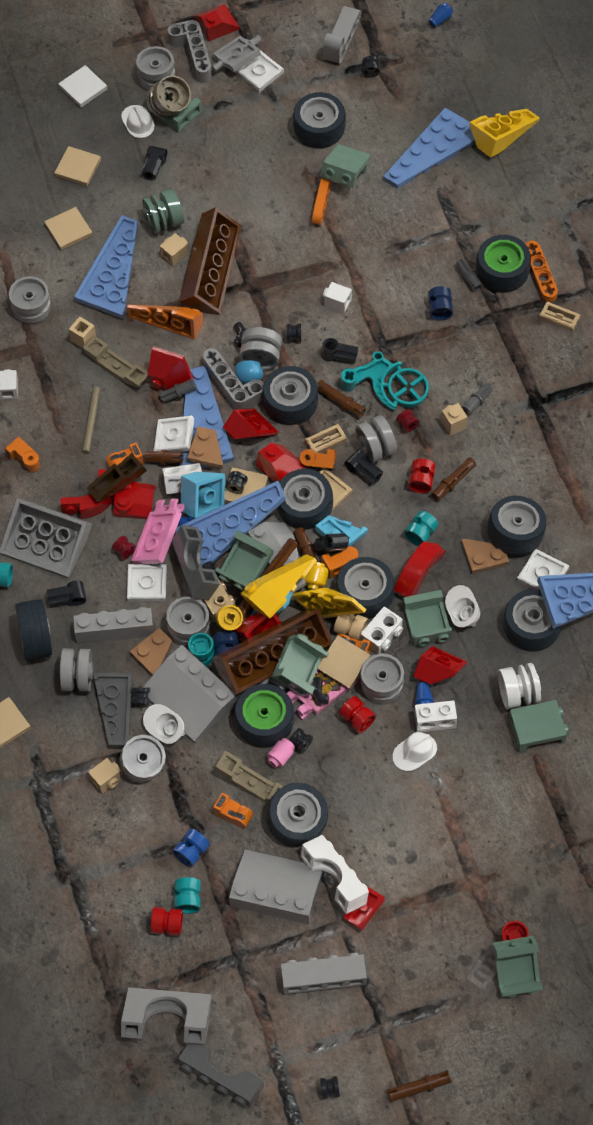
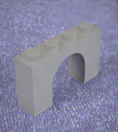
[121,987,211,1044]

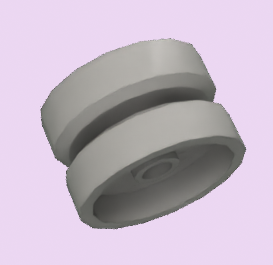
[136,46,175,90]
[9,276,51,324]
[239,327,282,371]
[355,415,397,463]
[166,597,210,646]
[60,648,93,692]
[361,653,404,704]
[119,735,166,783]

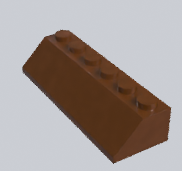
[180,207,241,315]
[212,608,333,694]

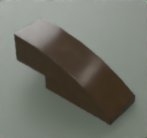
[87,453,147,502]

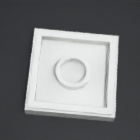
[235,50,284,92]
[59,65,108,108]
[154,415,194,452]
[517,549,569,590]
[127,564,167,602]

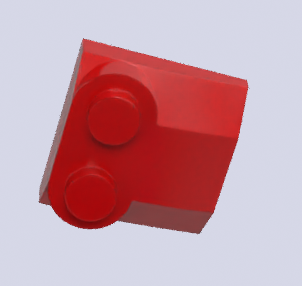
[113,482,156,519]

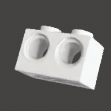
[163,463,202,494]
[360,607,403,654]
[414,701,457,732]

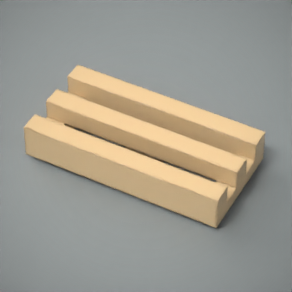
[539,302,580,332]
[305,424,347,453]

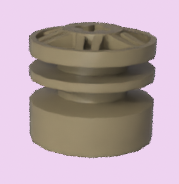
[146,75,191,118]

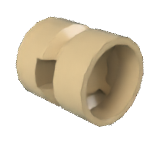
[334,614,369,640]

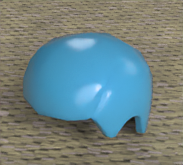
[235,360,263,385]

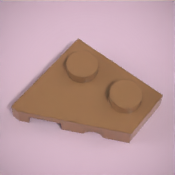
[187,426,223,469]
[130,628,173,676]

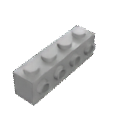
[74,607,154,643]
[281,953,367,994]

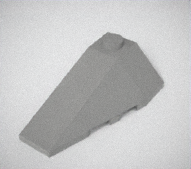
[248,522,306,593]

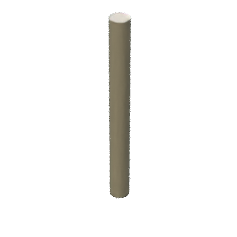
[82,387,100,454]

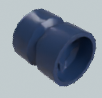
[428,286,453,321]
[213,630,239,656]

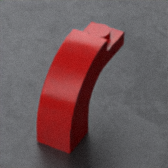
[61,469,115,519]
[394,541,446,597]

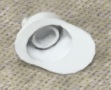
[121,105,155,138]
[445,585,480,627]
[143,704,185,744]
[393,732,437,771]

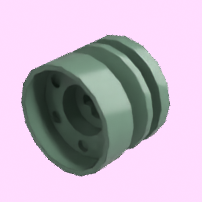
[142,188,185,234]

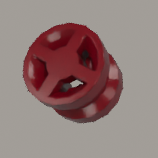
[396,409,420,433]
[112,536,136,560]

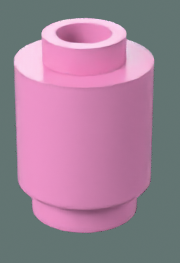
[266,738,295,768]

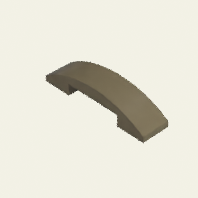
[82,336,148,388]
[215,750,283,804]

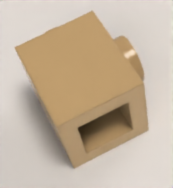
[160,233,189,266]
[69,317,96,348]
[441,403,467,436]
[88,758,121,794]

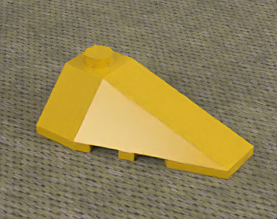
[469,109,540,157]
[241,554,317,618]
[292,587,366,618]

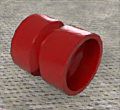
[408,458,436,494]
[339,696,376,733]
[151,907,183,936]
[501,921,529,941]

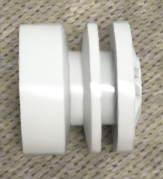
[498,663,541,710]

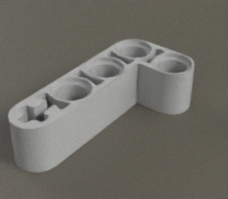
[323,6,361,64]
[168,20,212,83]
[203,348,264,410]

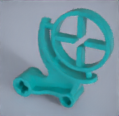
[340,351,429,411]

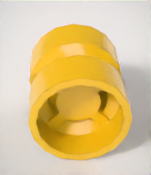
[215,605,243,630]

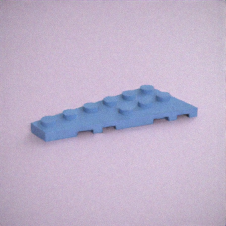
[383,108,475,189]
[74,215,138,319]
[180,366,234,469]
[176,481,286,565]
[537,573,593,629]

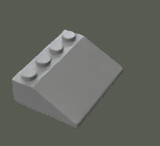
[0,498,93,577]
[144,645,237,743]
[229,850,323,924]

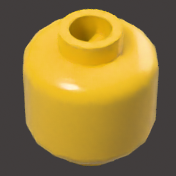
[304,562,329,590]

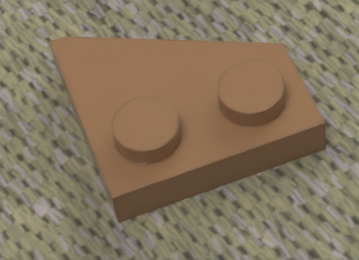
[461,539,509,574]

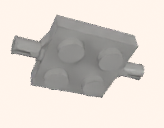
[211,35,262,72]

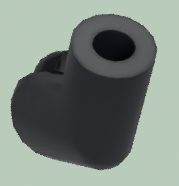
[234,322,246,347]
[313,677,329,705]

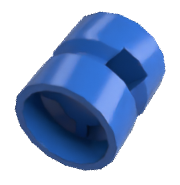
[172,829,210,867]

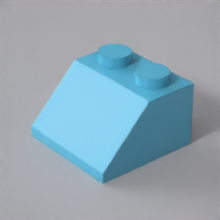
[181,472,225,518]

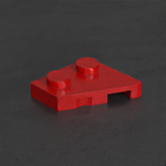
[344,886,385,932]

